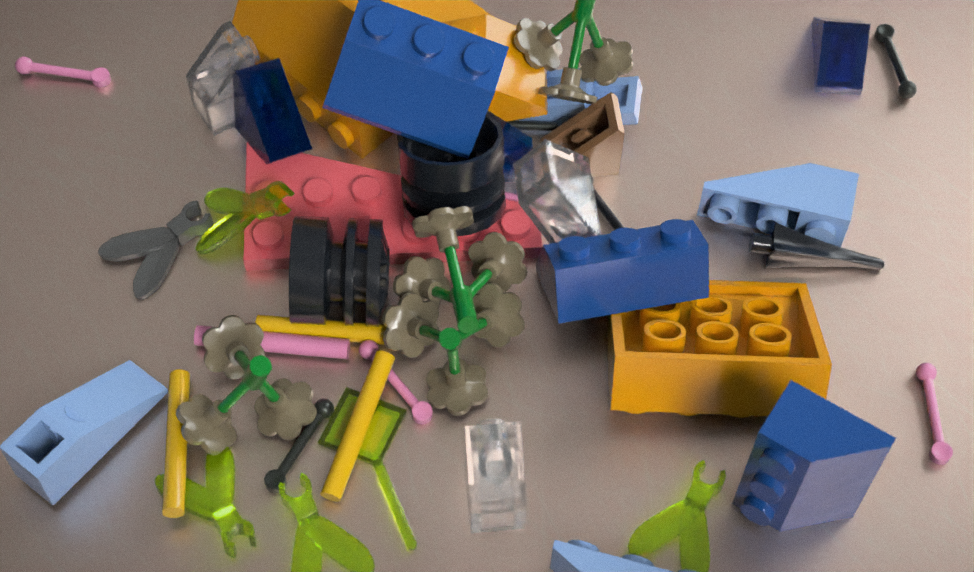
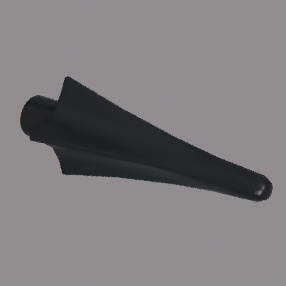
[749,223,884,270]

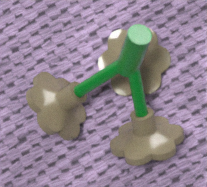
[514,0,634,104]
[393,206,527,333]
[382,283,525,416]
[176,315,317,455]

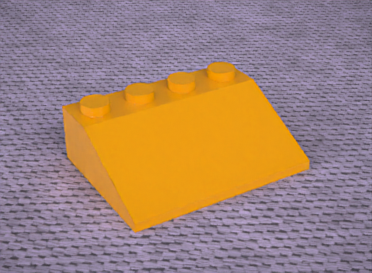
[231,0,394,159]
[607,280,832,418]

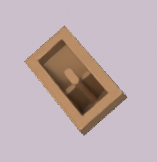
[540,92,625,180]

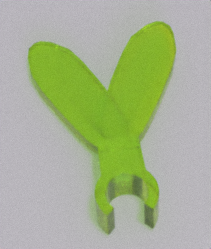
[196,181,295,254]
[154,447,257,558]
[627,460,726,572]
[279,473,375,572]

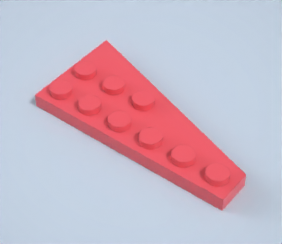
[243,140,542,271]

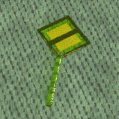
[318,387,417,550]

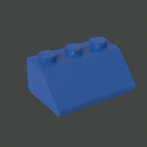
[322,0,509,159]
[536,219,709,324]
[732,380,896,532]

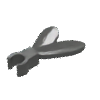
[98,201,214,300]

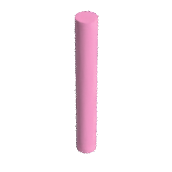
[194,325,350,360]

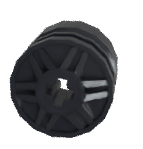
[397,114,506,236]
[289,216,390,327]

